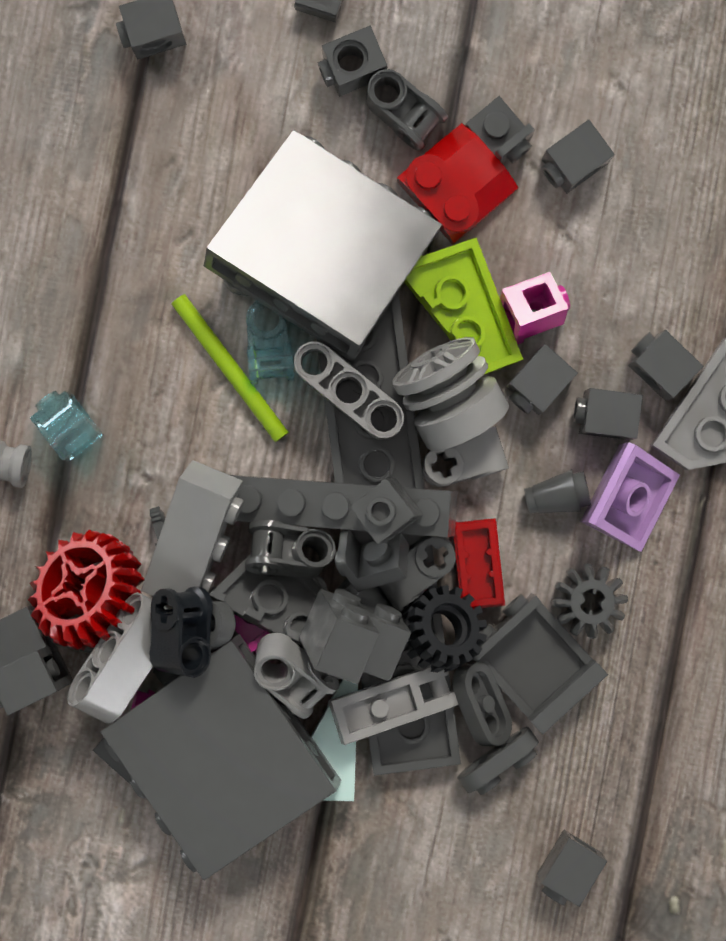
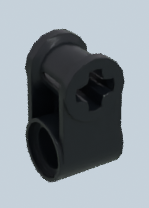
[149,586,213,678]

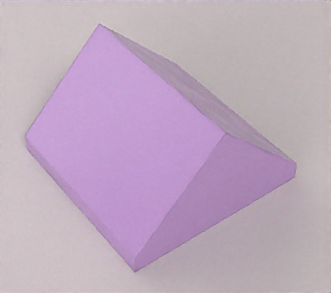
[580,442,680,552]

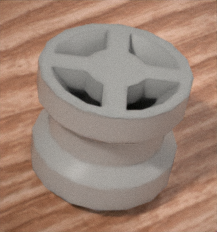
[0,441,32,488]

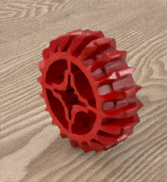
[28,530,145,651]

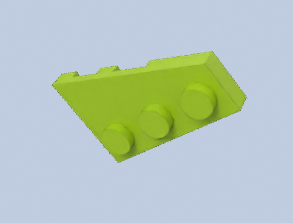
[405,237,523,375]

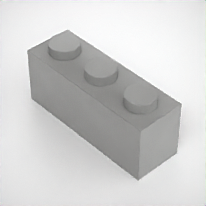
[141,460,244,609]

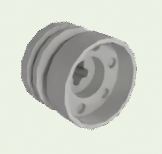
[392,337,510,451]

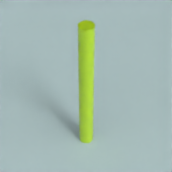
[171,294,289,443]

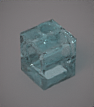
[30,391,104,461]

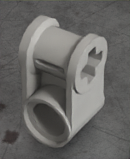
[421,426,509,487]
[254,633,339,719]

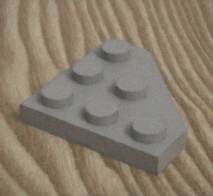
[650,337,726,470]

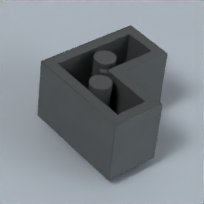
[299,589,411,684]
[0,605,73,716]

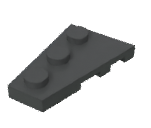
[210,554,323,650]

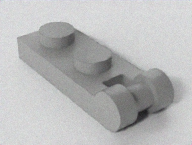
[328,665,458,745]

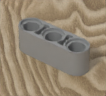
[294,341,404,440]
[67,592,168,724]

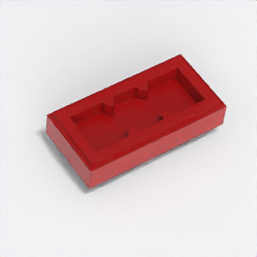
[453,518,505,609]

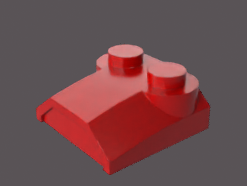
[397,123,519,245]

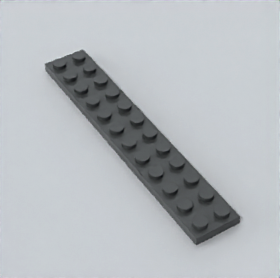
[316,292,461,776]

